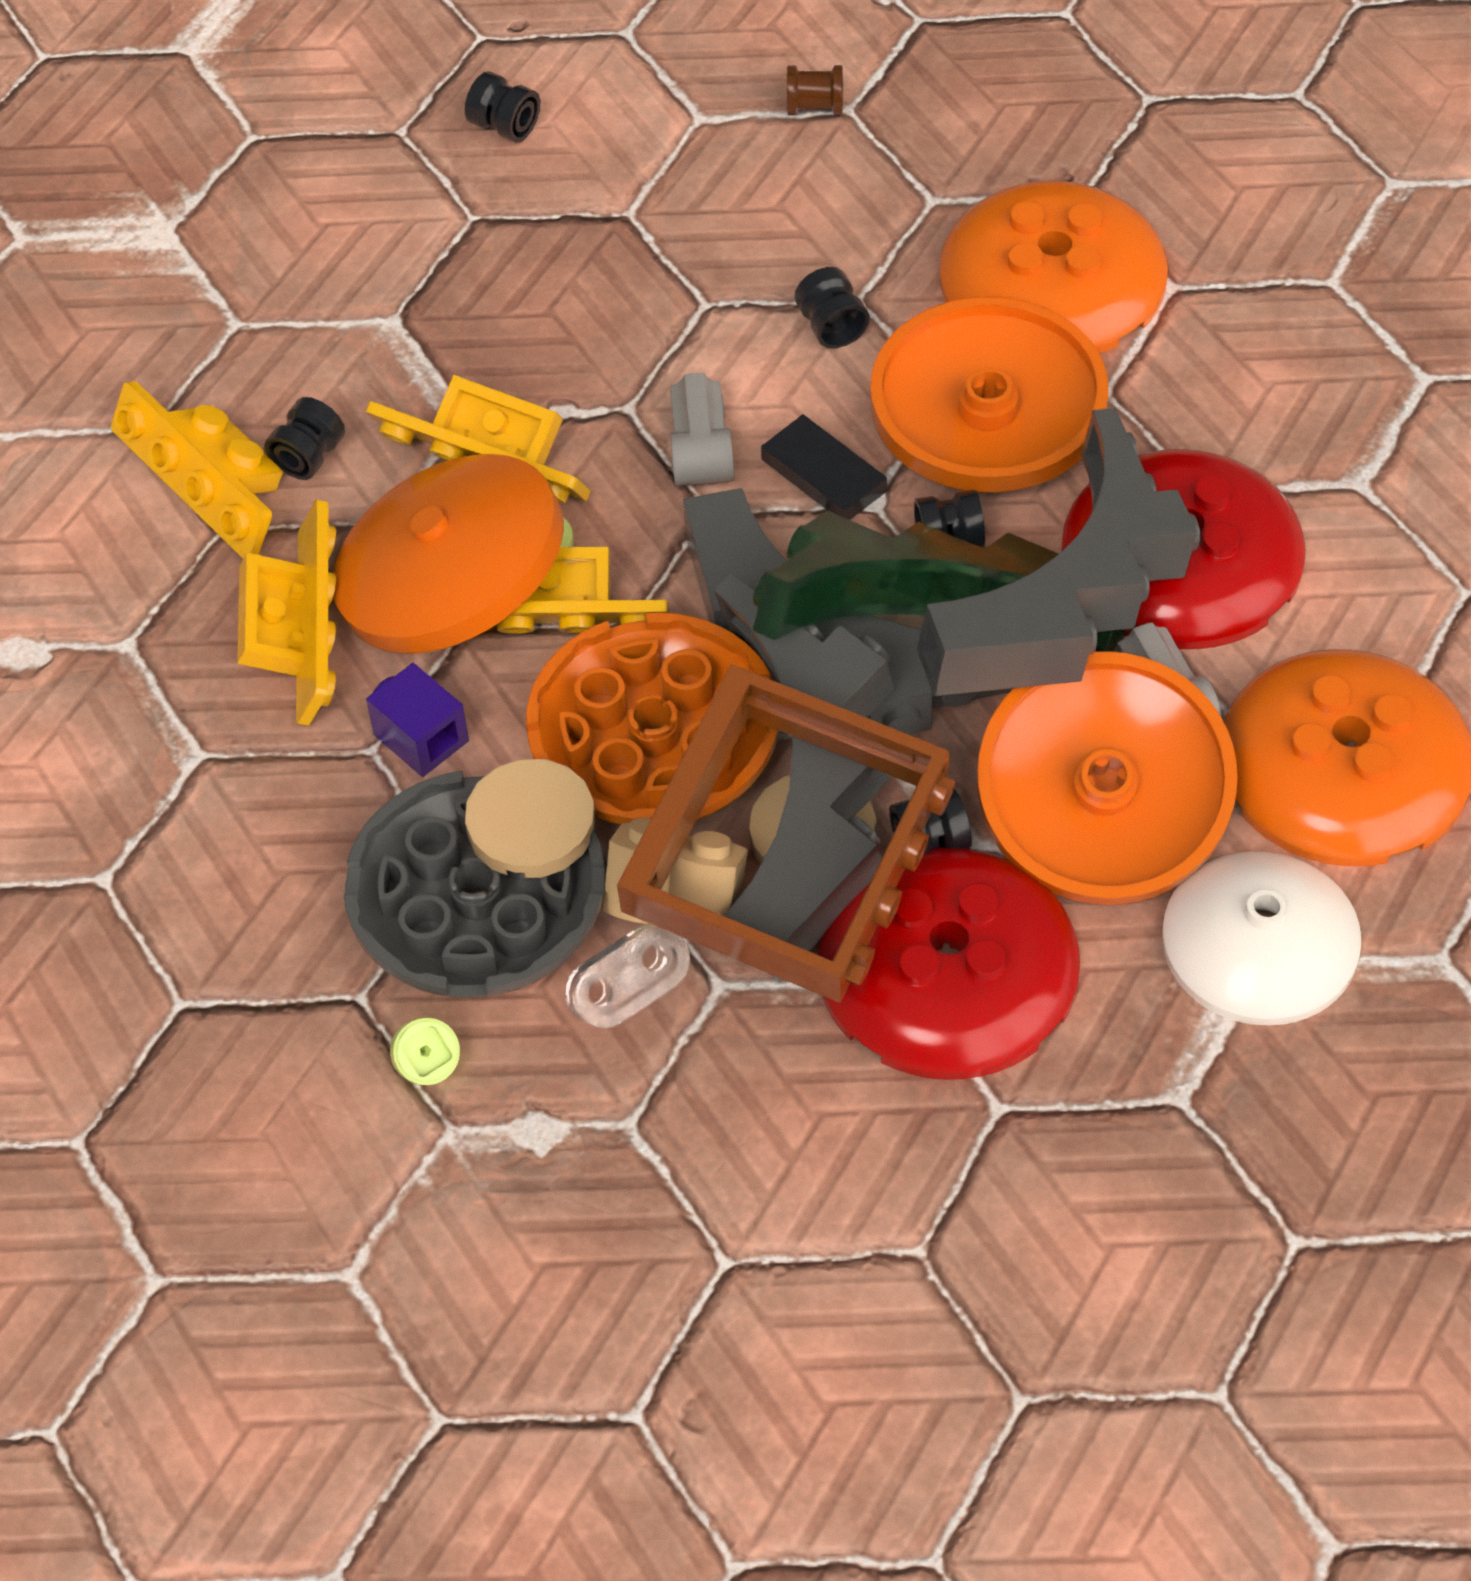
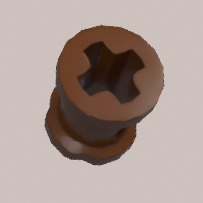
[787,65,843,115]

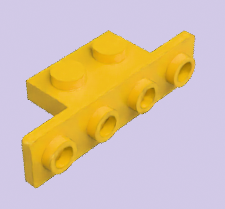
[365,375,591,504]
[111,381,283,559]
[237,499,336,726]
[497,547,670,634]

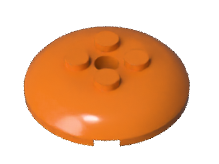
[940,181,1168,354]
[526,612,779,825]
[1224,649,1471,867]

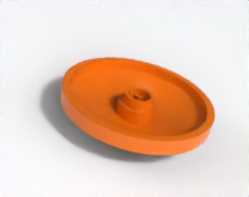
[870,297,1109,493]
[333,454,564,654]
[977,651,1238,905]

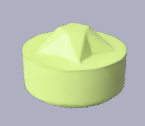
[390,1018,460,1085]

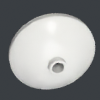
[1162,851,1361,1026]

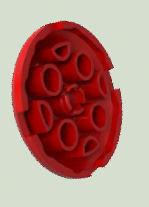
[1061,449,1305,649]
[817,847,1080,1080]

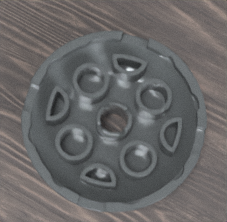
[344,771,605,998]

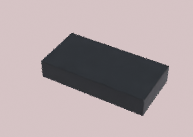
[761,414,887,524]

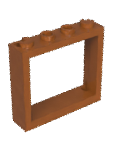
[617,664,955,1003]

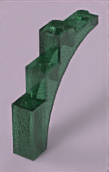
[752,511,1127,652]

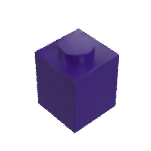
[366,662,469,778]

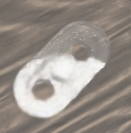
[565,924,690,1028]

